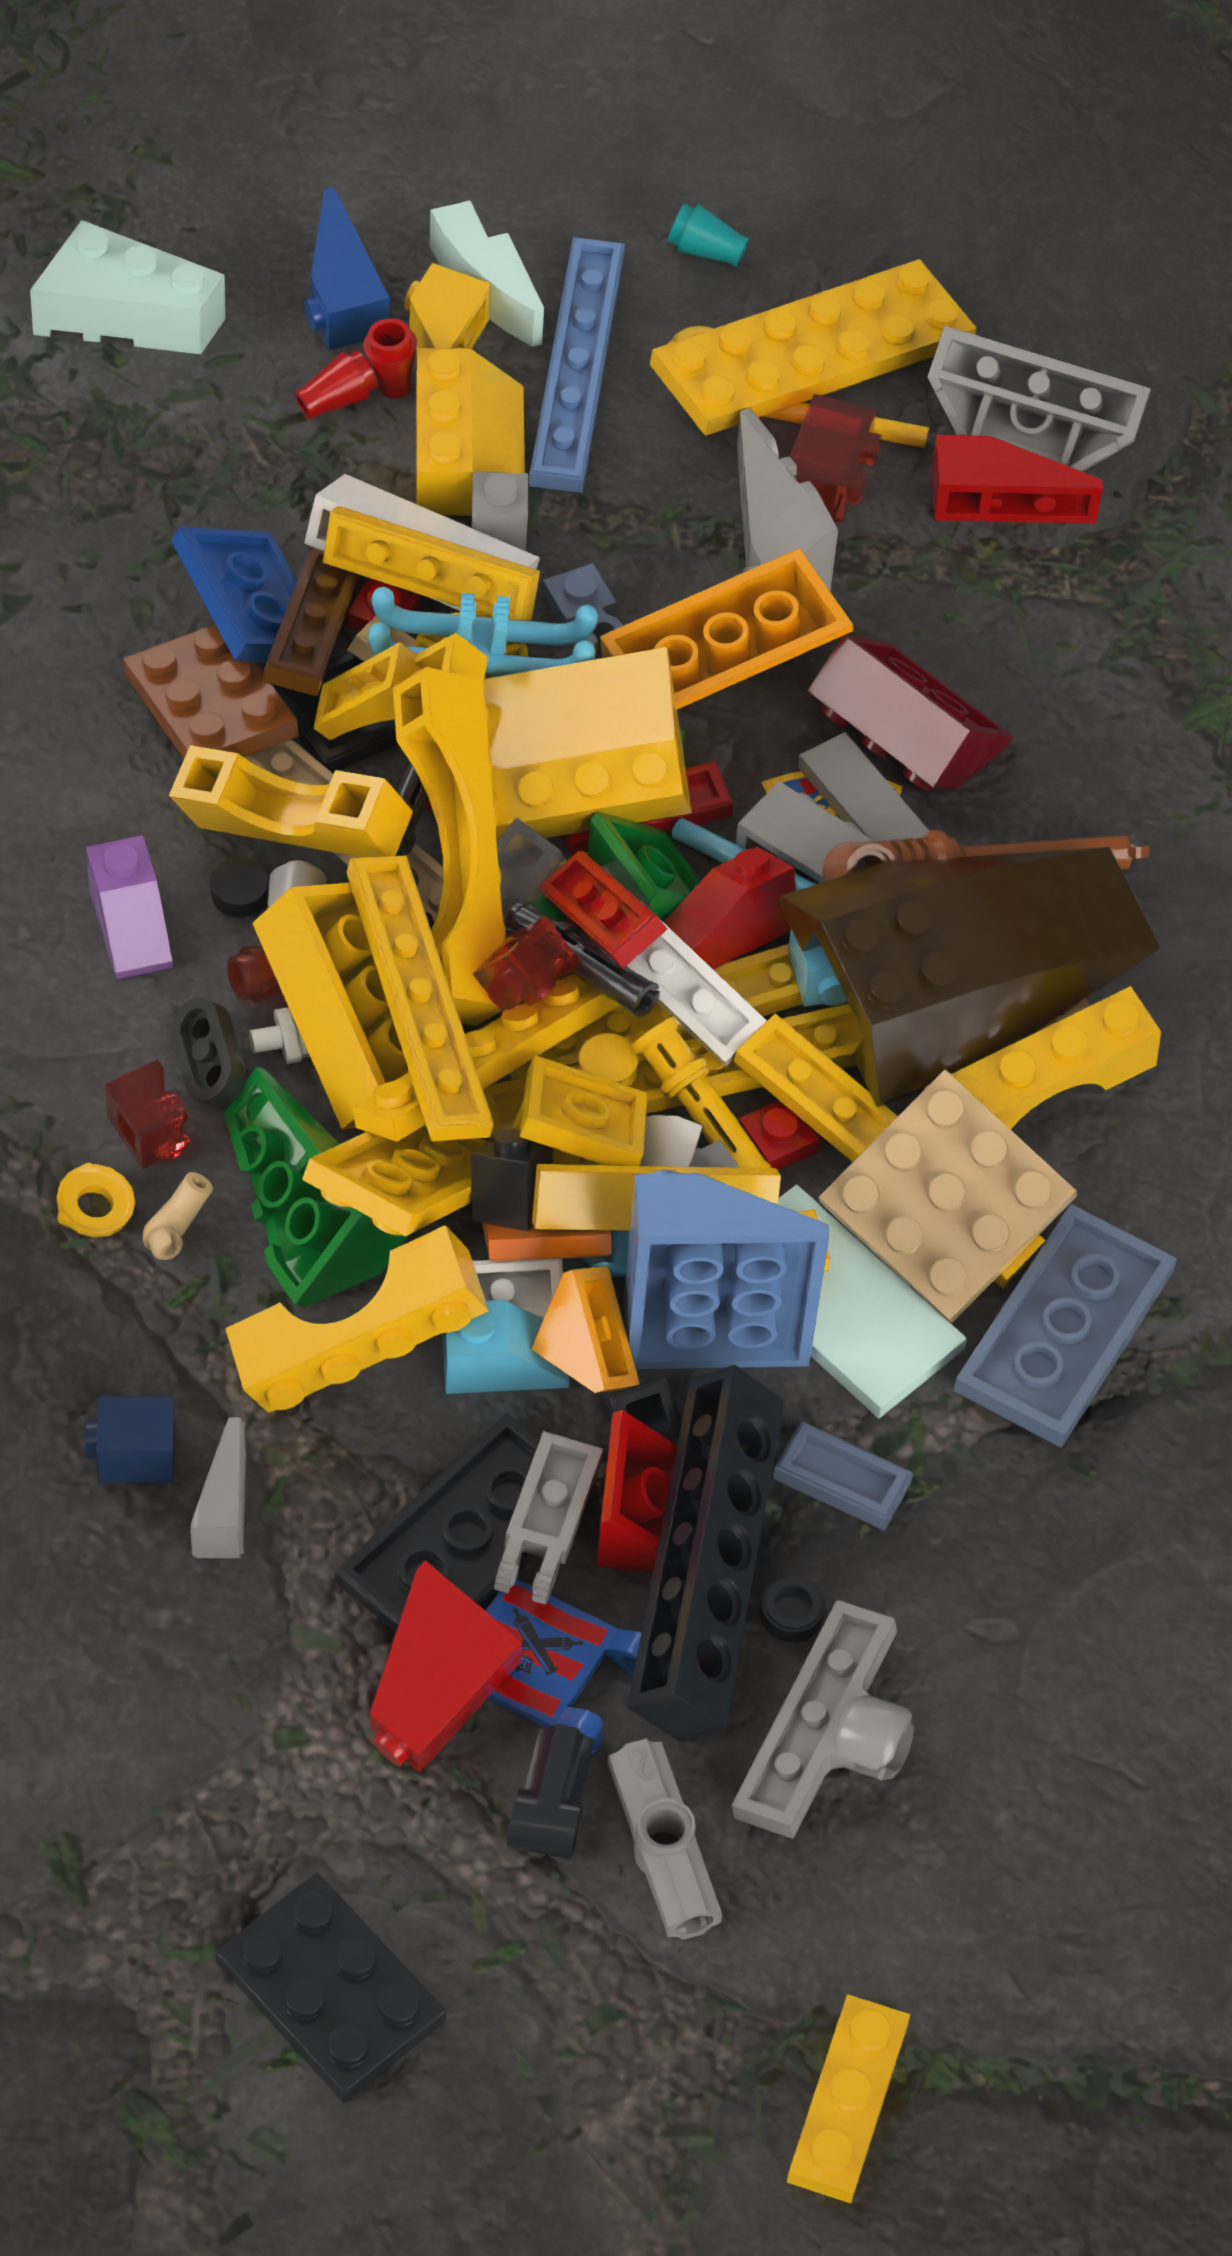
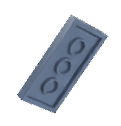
[954,1204,1177,1448]

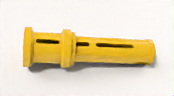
[631,1016,771,1168]

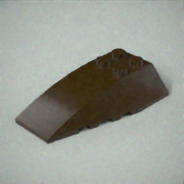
[778,847,1160,1107]

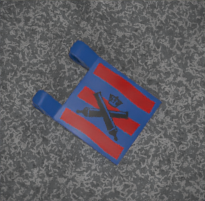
[486,1579,641,1755]

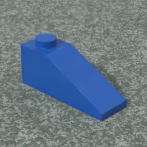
[304,187,390,350]

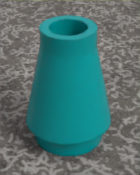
[667,203,750,267]

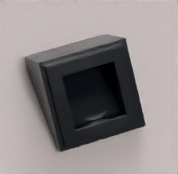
[600,1377,682,1441]

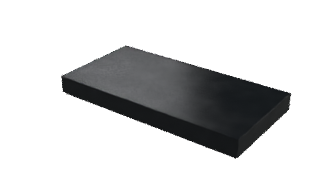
[335,1413,598,1633]

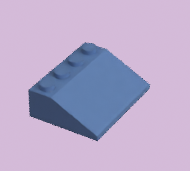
[623,1170,829,1369]

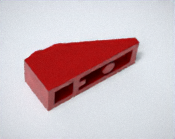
[931,434,1103,524]
[664,847,796,970]

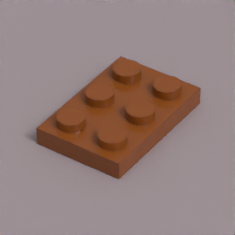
[123,624,299,759]

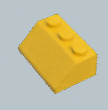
[416,348,525,516]

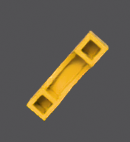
[169,745,413,858]
[924,986,1161,1130]
[225,1225,489,1413]

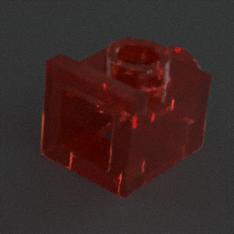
[473,916,582,1011]
[105,1059,189,1169]

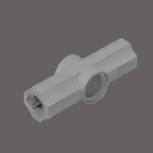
[608,1738,722,1940]

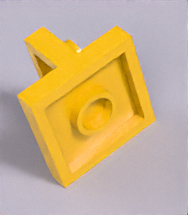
[511,1055,647,1166]

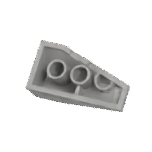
[737,408,838,591]

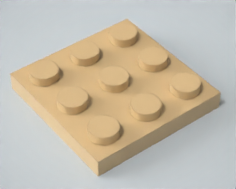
[819,1070,1077,1324]

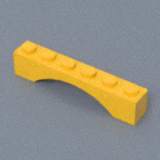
[393,667,510,1026]

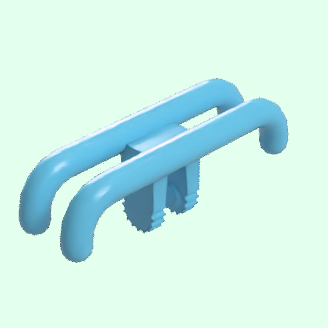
[368,587,598,677]

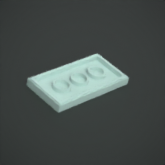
[778,1184,967,1419]

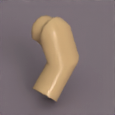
[143,1172,213,1260]

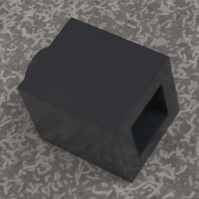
[471,1129,553,1231]

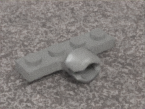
[731,1600,914,1839]

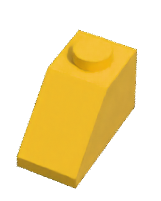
[404,263,491,350]

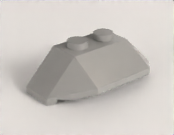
[928,326,1151,472]

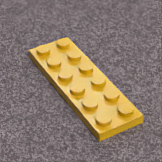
[650,259,977,436]

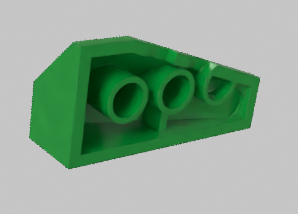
[224,1067,410,1308]

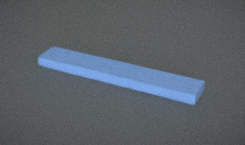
[529,237,625,493]

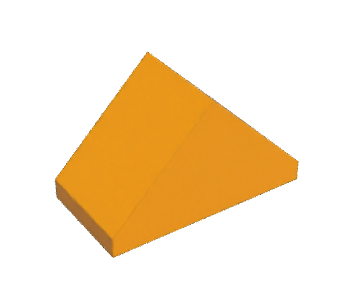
[531,1266,640,1393]

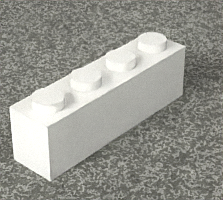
[304,474,540,611]

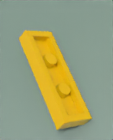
[787,1994,911,2204]

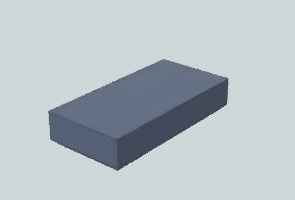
[773,1421,913,1531]

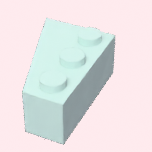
[30,220,226,354]

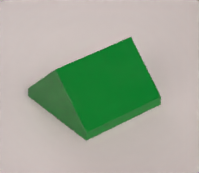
[587,811,700,922]

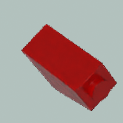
[370,1560,522,1773]

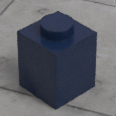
[85,1397,176,1483]

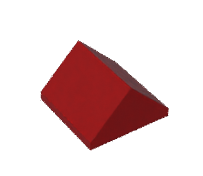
[597,1410,677,1572]

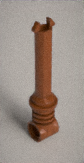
[822,829,1149,881]

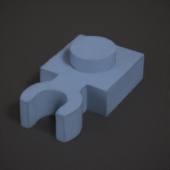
[542,563,623,657]

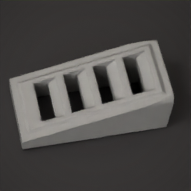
[190,1417,246,1558]

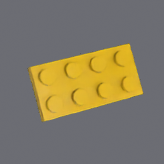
[302,1125,486,1237]

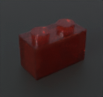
[790,394,882,524]

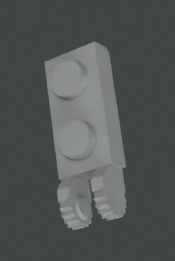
[494,1431,604,1605]

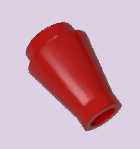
[363,318,417,399]
[294,350,378,420]

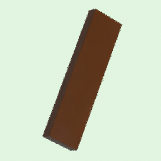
[262,547,360,696]

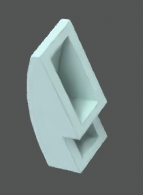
[429,201,544,347]

